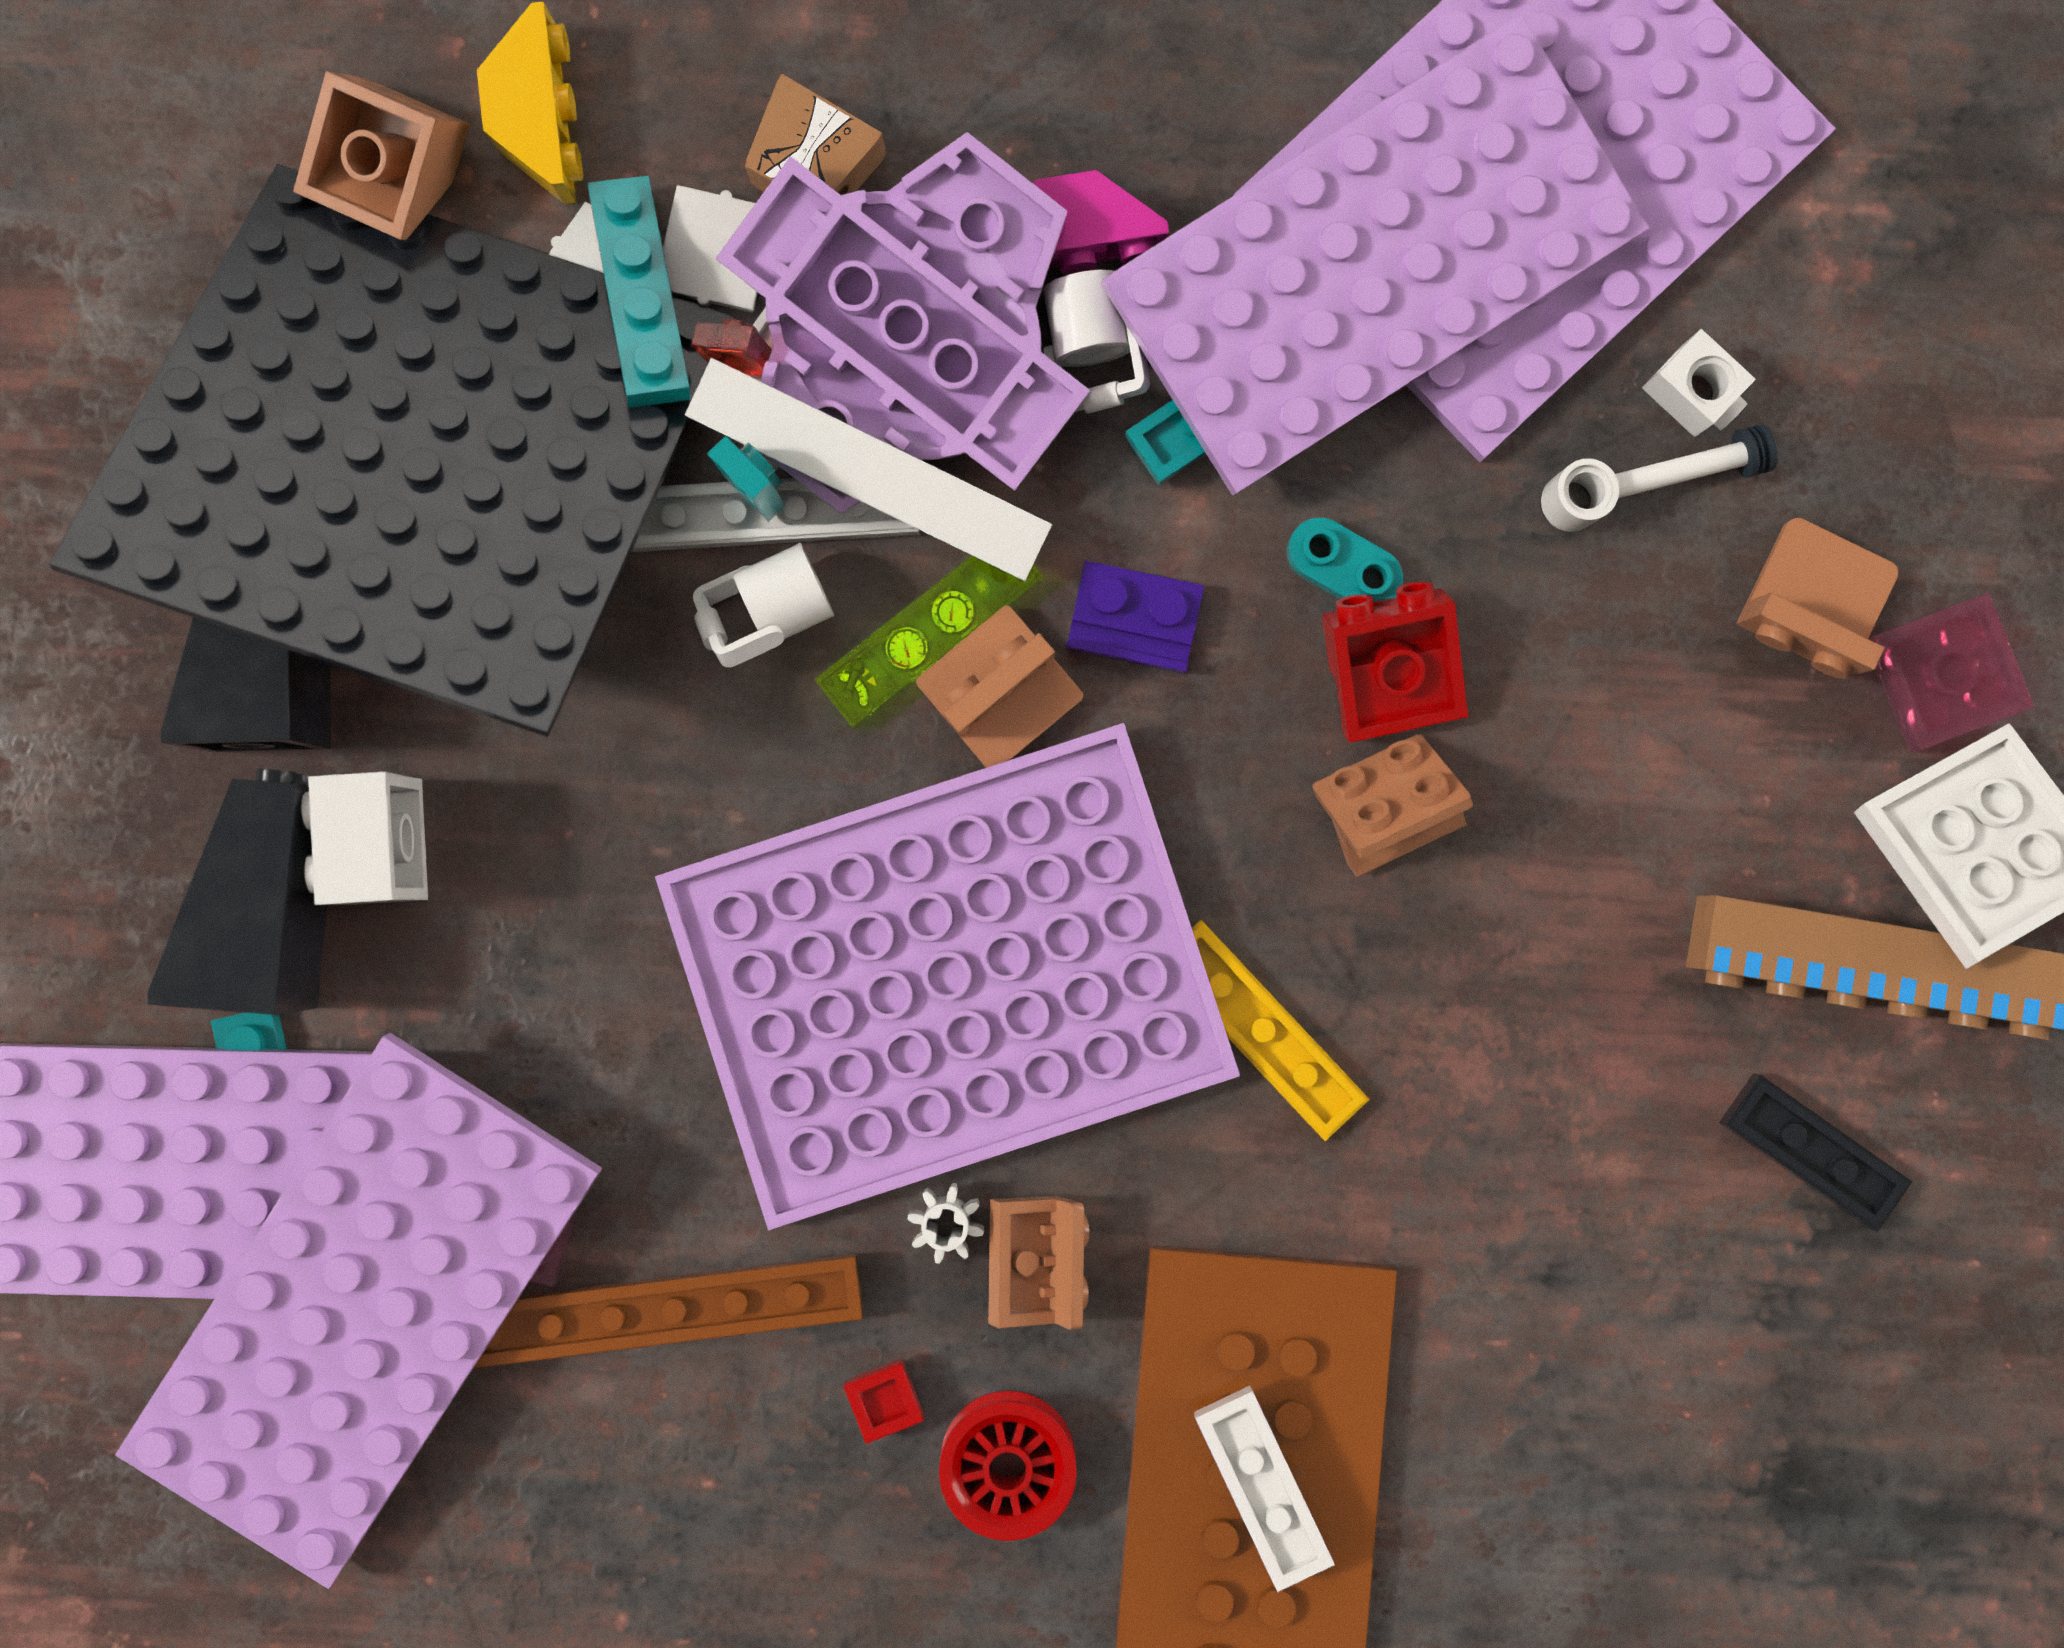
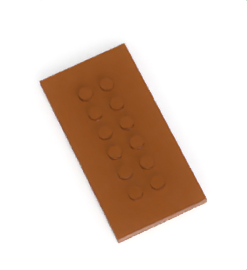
[1115,1245,1397,1648]

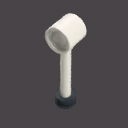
[1541,424,1777,532]

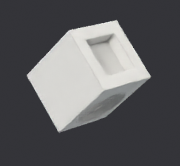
[1642,329,1756,437]

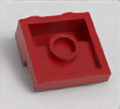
[1322,581,1468,743]

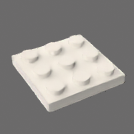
[1854,723,2064,969]

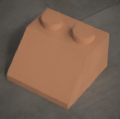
[293,71,470,240]

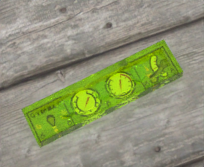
[814,555,1044,729]

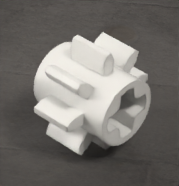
[907,1183,984,1264]

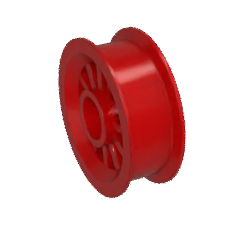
[939,1390,1077,1541]

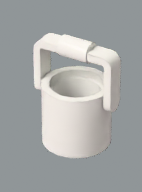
[1043,270,1151,414]
[693,543,835,667]

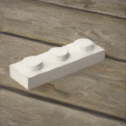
[1194,1386,1335,1592]

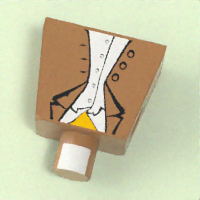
[745,74,886,195]

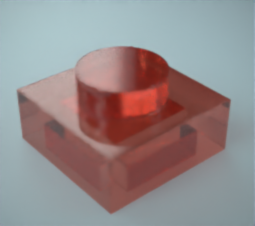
[691,319,772,377]

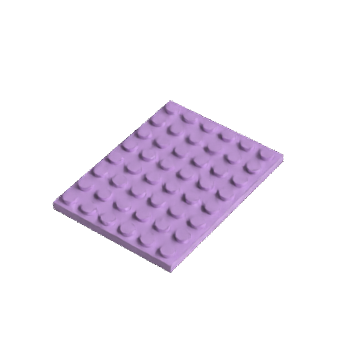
[1233,0,1836,463]
[655,723,1240,1230]

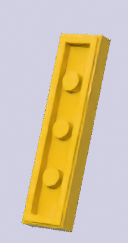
[1192,920,1370,1141]

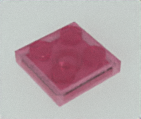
[1868,592,2035,752]

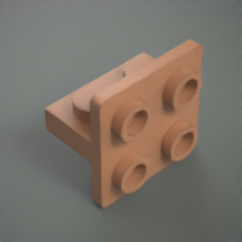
[916,605,1083,768]
[1312,734,1473,877]

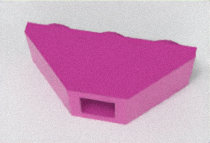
[1033,170,1169,274]

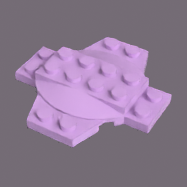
[715,132,1090,514]

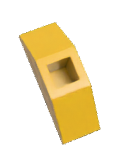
[477,1,583,204]

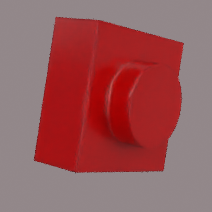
[843,1358,925,1444]

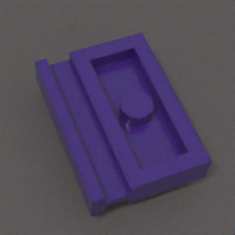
[1066,560,1204,674]

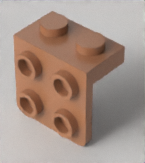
[1736,518,1899,679]

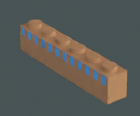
[1686,895,2064,1040]

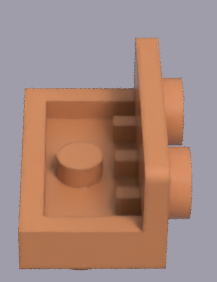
[988,1195,1089,1330]

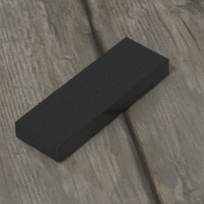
[1719,1073,1912,1232]

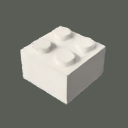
[301,772,428,905]

